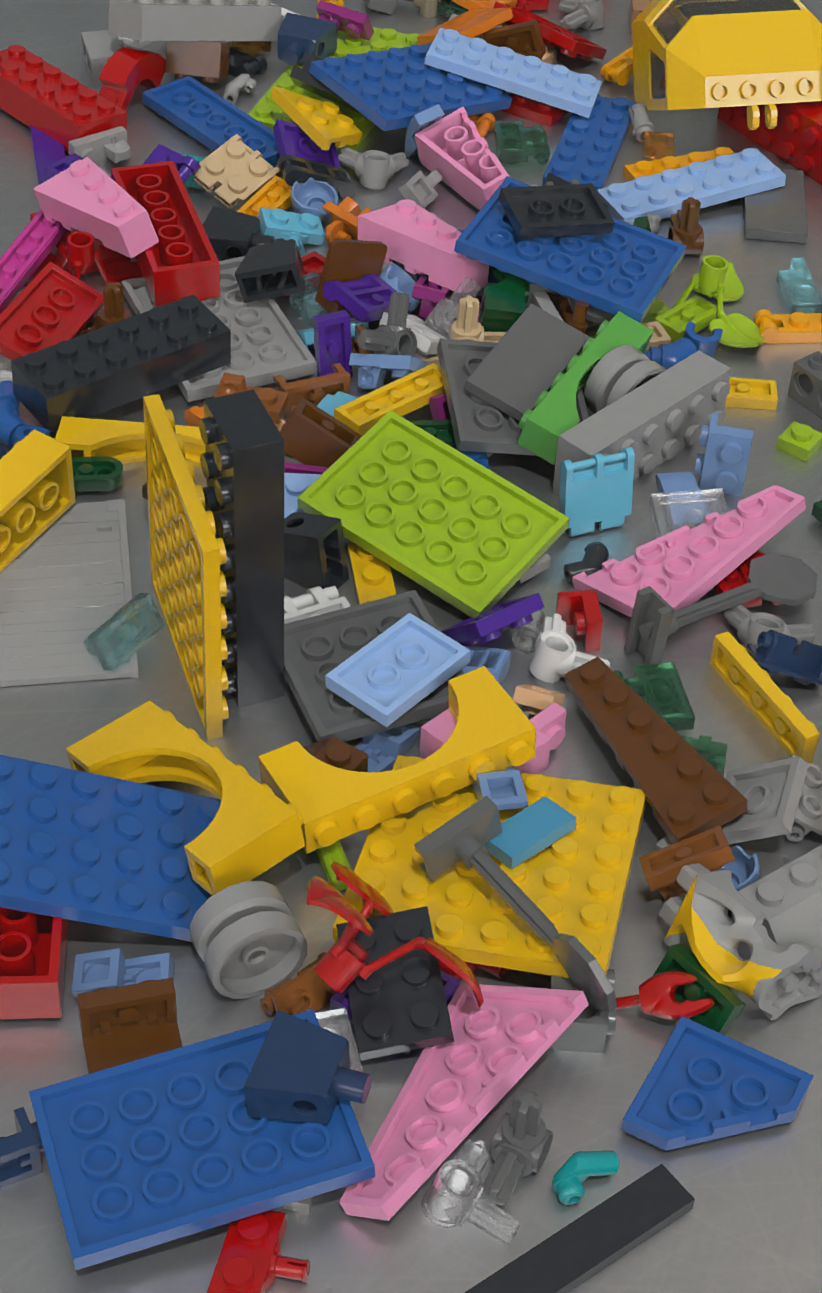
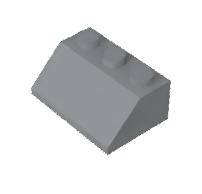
[732,845,822,977]

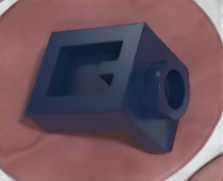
[0,1107,44,1188]

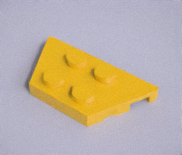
[270,86,362,150]

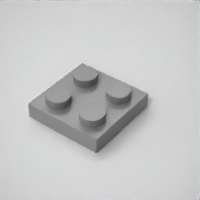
[721,756,808,844]

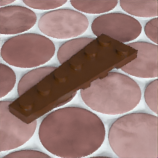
[565,657,748,844]

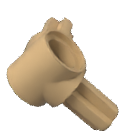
[449,295,507,343]

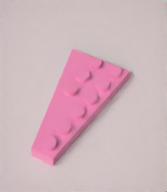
[572,485,806,617]
[339,983,589,1221]

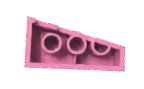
[414,107,509,211]
[32,157,159,259]
[357,199,489,295]

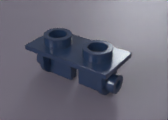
[747,630,822,685]

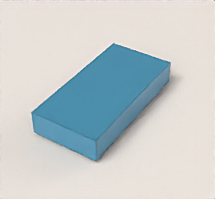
[484,796,576,869]

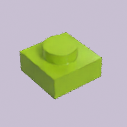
[776,421,822,462]

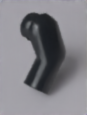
[563,542,609,583]

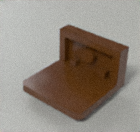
[482,19,546,60]
[315,239,387,322]
[77,978,183,1074]

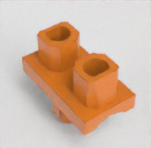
[322,196,373,245]

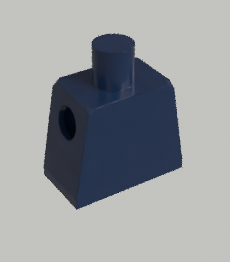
[278,13,337,66]
[244,1011,372,1124]

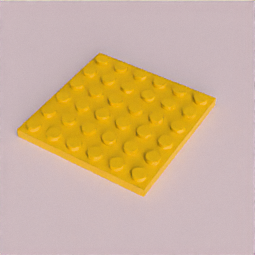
[143,394,229,740]
[333,755,646,978]

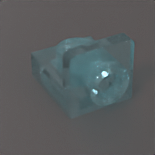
[290,272,329,327]

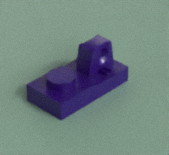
[313,310,353,378]

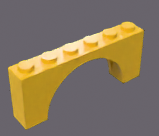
[258,666,536,853]
[66,700,305,896]

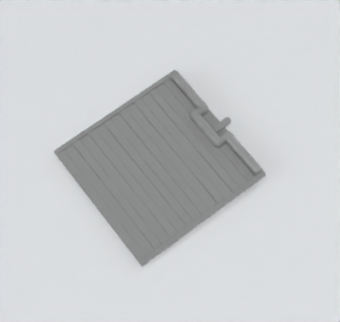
[0,499,139,687]

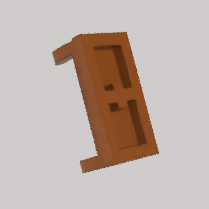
[273,363,351,418]

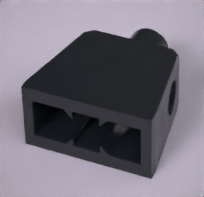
[203,206,275,261]
[234,238,305,303]
[284,512,349,590]

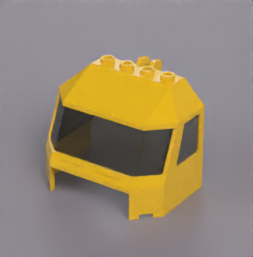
[632,0,822,130]

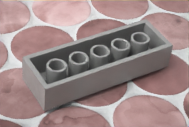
[108,0,282,41]
[552,350,731,497]

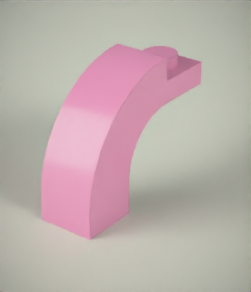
[419,702,567,774]

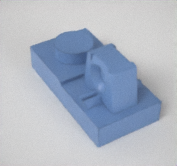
[349,353,427,391]

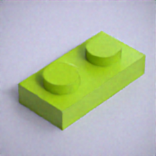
[654,294,718,341]

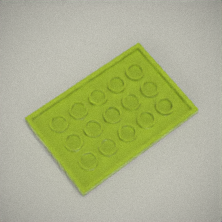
[297,410,570,619]

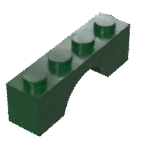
[479,265,530,332]

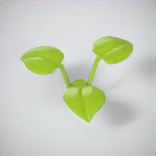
[641,255,764,348]

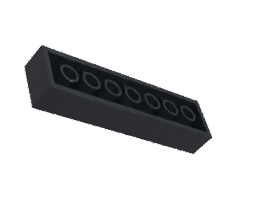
[199,389,284,708]

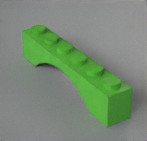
[517,311,654,465]

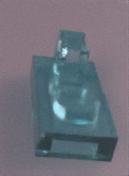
[776,258,822,314]
[83,593,166,671]

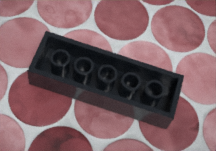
[11,294,231,433]

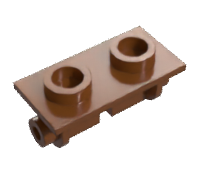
[260,952,337,1015]

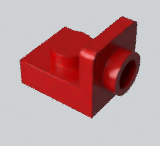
[555,590,603,651]

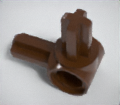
[668,197,704,255]

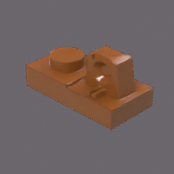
[213,372,289,424]
[639,825,735,901]

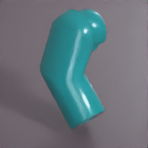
[552,1150,619,1205]

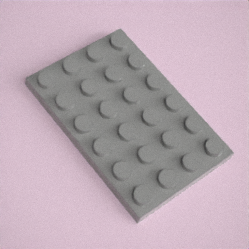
[121,256,317,402]

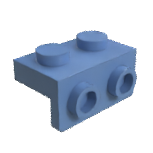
[694,413,754,496]

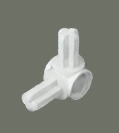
[529,613,610,683]

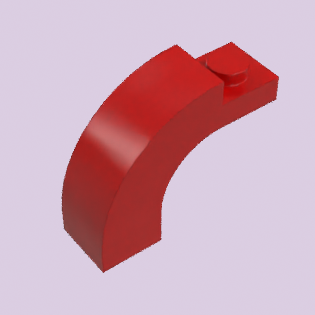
[98,46,166,111]

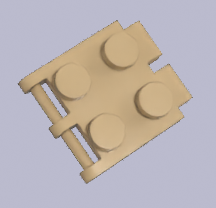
[194,134,282,209]

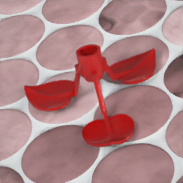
[24,231,143,318]
[306,861,484,1008]

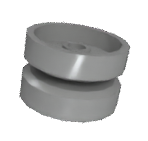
[584,345,667,413]
[190,881,307,999]

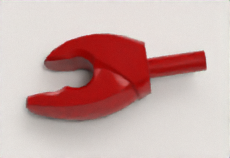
[616,971,714,1020]

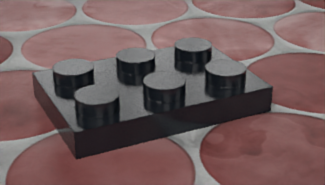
[499,183,615,239]
[336,906,455,1061]

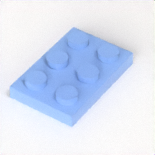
[325,613,470,728]

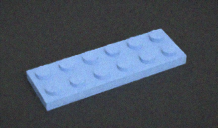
[424,28,602,118]
[597,148,786,222]

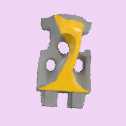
[659,863,822,1021]

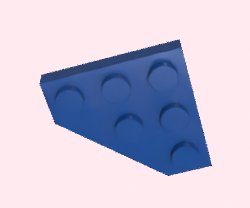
[621,1017,814,1151]

